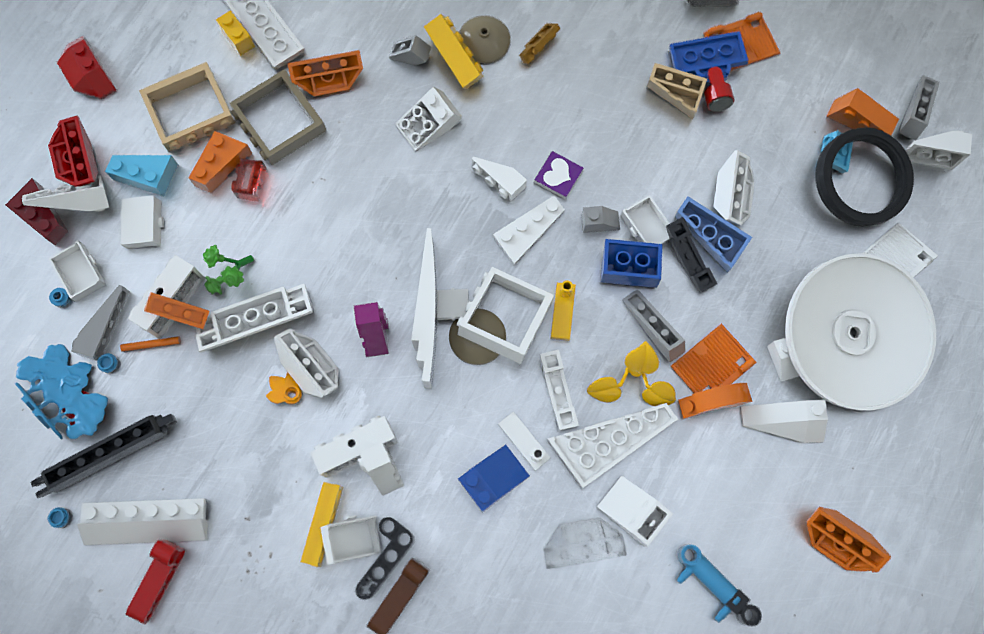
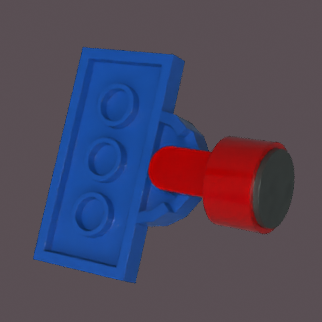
[669,31,748,112]

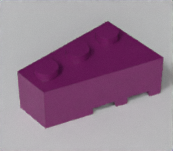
[354,302,389,357]

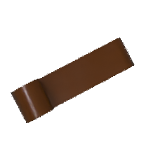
[366,558,430,634]

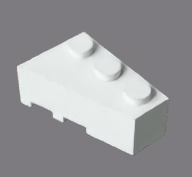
[358,442,404,496]

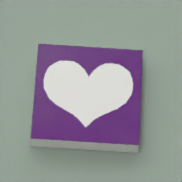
[534,151,584,200]

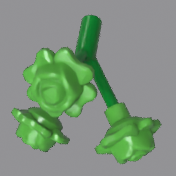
[203,245,254,295]

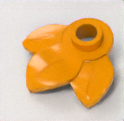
[266,372,302,404]

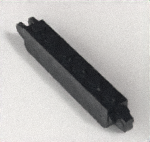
[30,414,177,498]

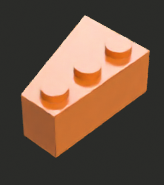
[826,88,899,135]

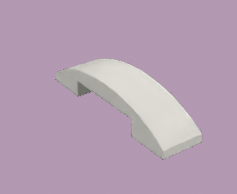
[540,349,579,431]

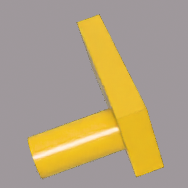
[550,280,576,341]

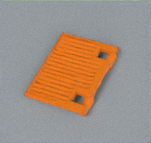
[703,12,781,70]
[670,323,757,393]

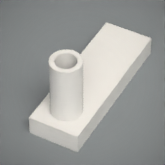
[498,412,550,471]

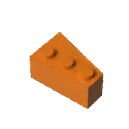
[188,131,253,193]

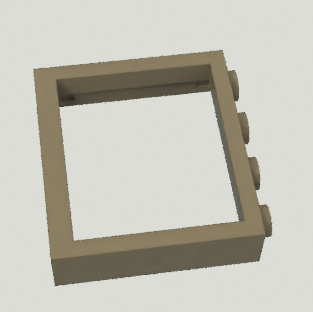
[229,69,327,165]

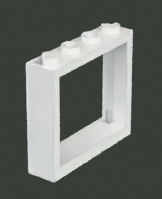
[457,267,554,364]

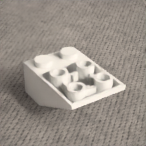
[395,87,463,151]
[597,476,673,547]

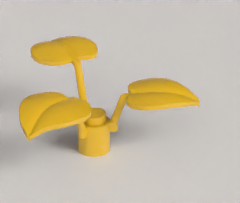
[587,341,676,406]

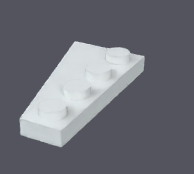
[493,196,565,266]

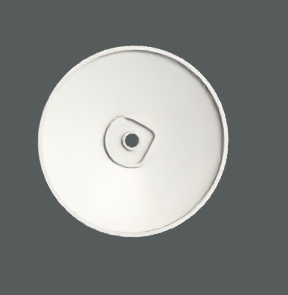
[785,253,936,410]

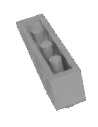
[899,75,940,140]
[71,285,130,361]
[622,289,686,362]

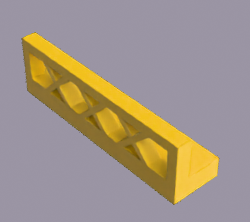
[300,482,344,567]

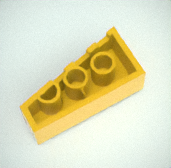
[424,14,484,89]

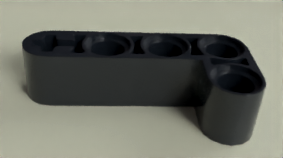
[355,517,415,600]

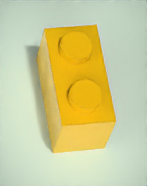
[215,10,255,56]

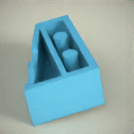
[105,155,178,196]

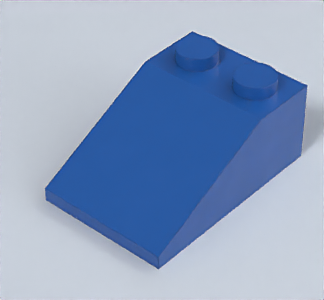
[458,445,530,513]

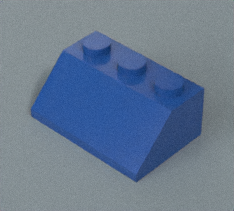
[601,239,662,288]

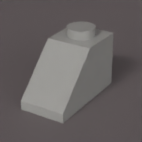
[389,35,431,65]
[581,206,620,233]

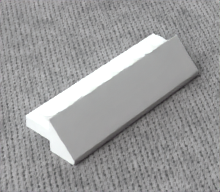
[195,284,313,353]
[77,498,208,545]

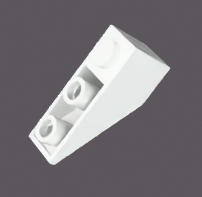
[472,157,527,201]

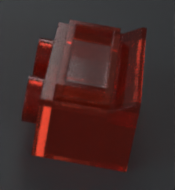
[231,158,267,202]

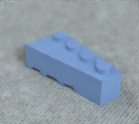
[675,196,752,273]

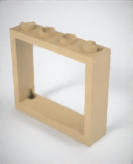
[139,62,236,152]

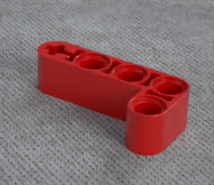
[126,540,185,625]

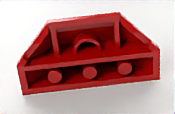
[56,36,117,99]
[48,115,98,187]

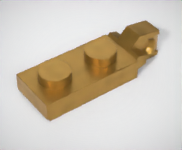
[519,23,561,64]

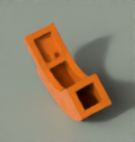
[678,383,753,419]

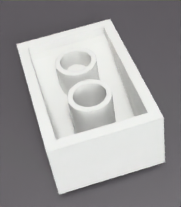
[905,130,972,170]

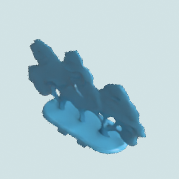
[15,344,108,440]

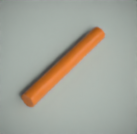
[120,336,181,352]

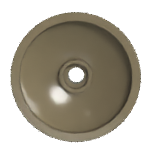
[459,16,511,64]
[449,309,506,365]

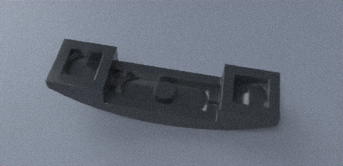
[666,217,718,293]

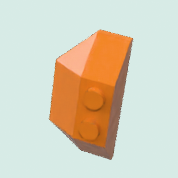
[287,50,363,96]
[807,507,891,572]

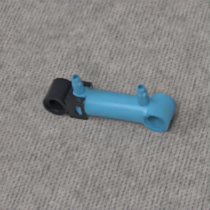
[677,544,762,626]

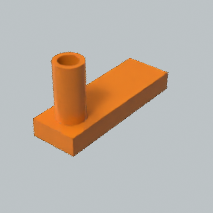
[144,292,210,329]

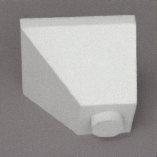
[767,337,800,382]

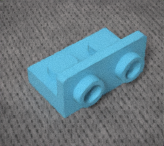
[821,130,853,174]

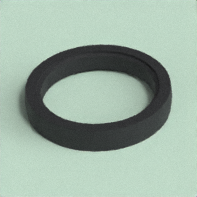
[815,127,914,226]

